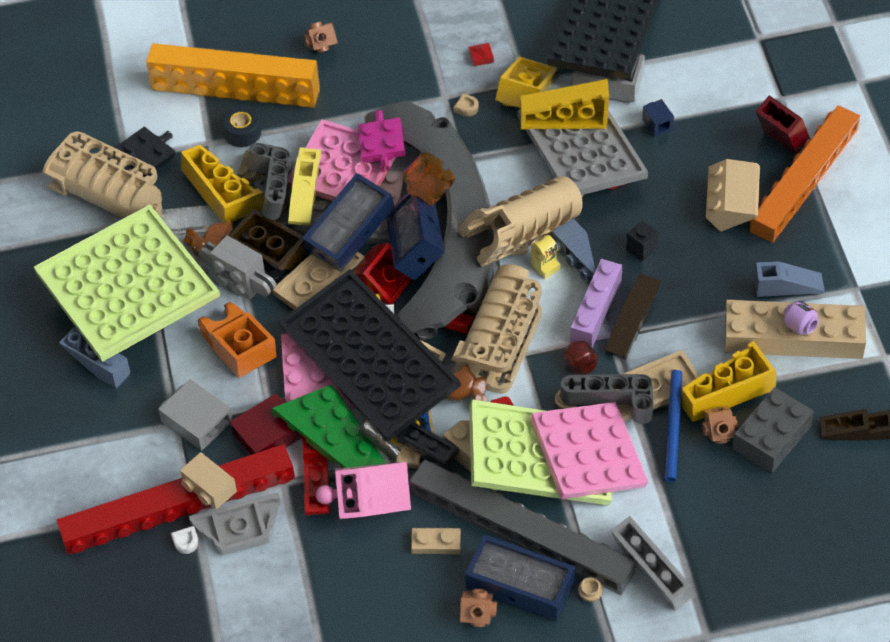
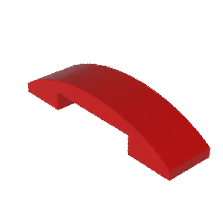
[302,436,329,515]

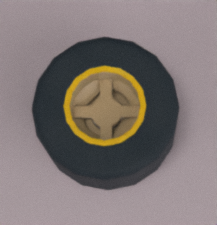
[222,106,261,147]

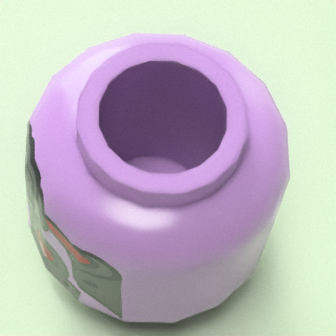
[783,301,819,335]

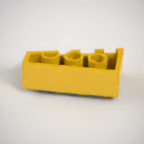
[520,79,609,129]
[181,144,263,223]
[682,341,776,422]

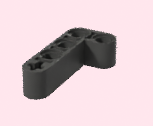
[246,143,290,220]
[561,374,654,424]

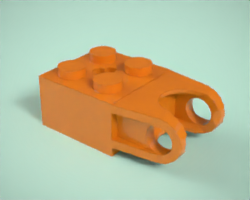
[198,302,277,378]

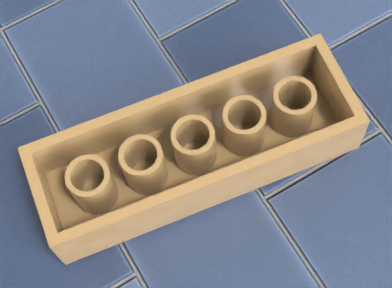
[724,300,866,359]

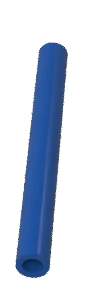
[664,370,682,482]

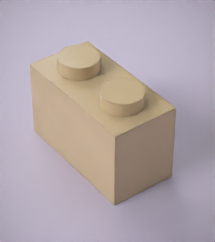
[180,452,237,510]

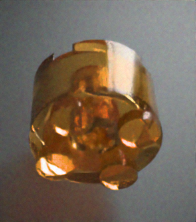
[403,152,455,206]

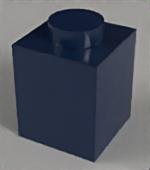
[642,99,674,137]

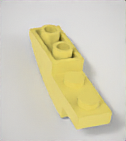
[288,148,321,226]

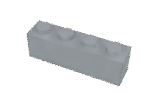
[611,516,695,610]

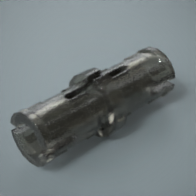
[356,419,401,460]

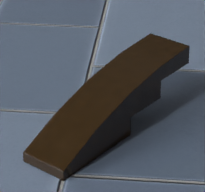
[605,274,661,360]
[820,409,890,441]

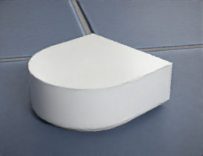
[171,526,198,554]

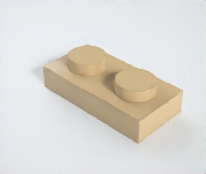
[412,528,461,554]

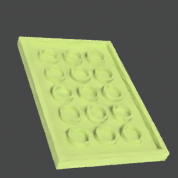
[469,400,612,505]

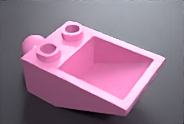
[316,462,411,519]

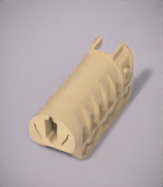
[43,132,163,219]
[457,176,583,267]
[451,264,542,394]

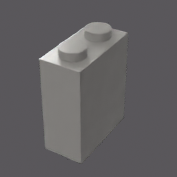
[158,379,233,451]

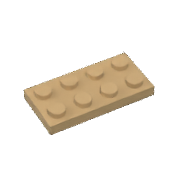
[272,252,365,310]
[615,350,699,422]

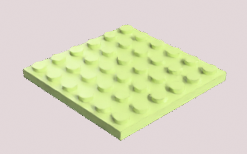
[34,205,220,362]

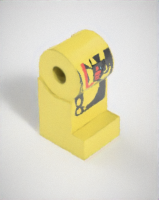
[531,235,560,279]

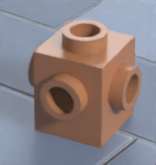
[303,21,338,53]
[702,406,738,444]
[460,589,497,627]

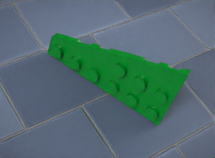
[271,384,387,477]

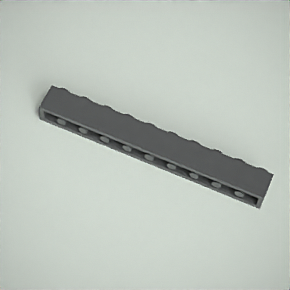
[410,460,636,595]

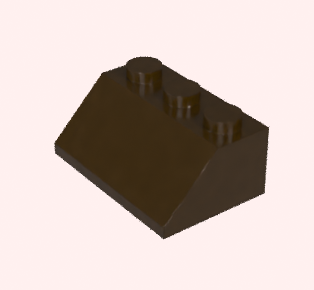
[228,209,308,270]

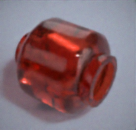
[564,340,598,375]

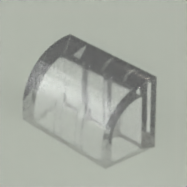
[161,205,208,235]

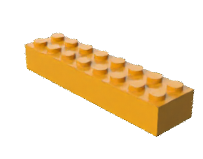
[146,43,320,108]

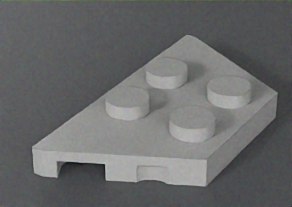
[189,493,280,555]

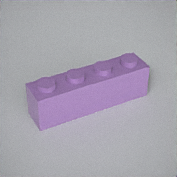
[570,259,622,350]

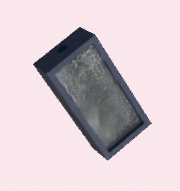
[302,173,395,272]
[386,186,444,281]
[465,535,575,621]

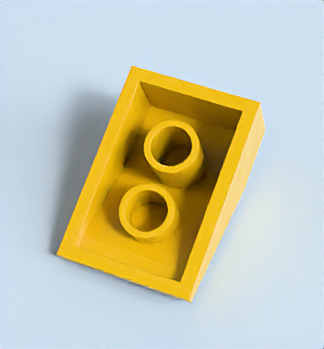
[495,56,558,108]

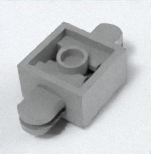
[198,235,276,300]

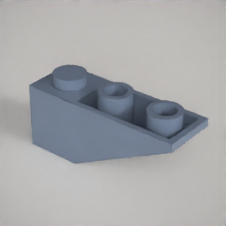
[552,219,596,283]
[754,261,825,297]
[59,327,130,389]

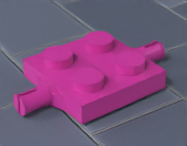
[358,110,406,172]

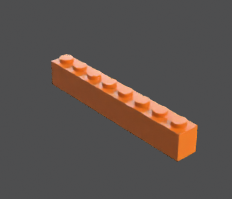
[749,105,861,243]

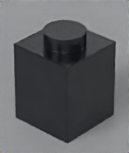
[626,221,659,261]

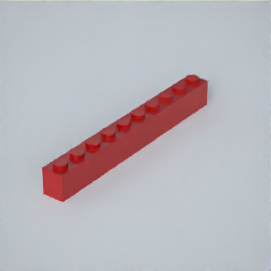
[56,444,295,554]

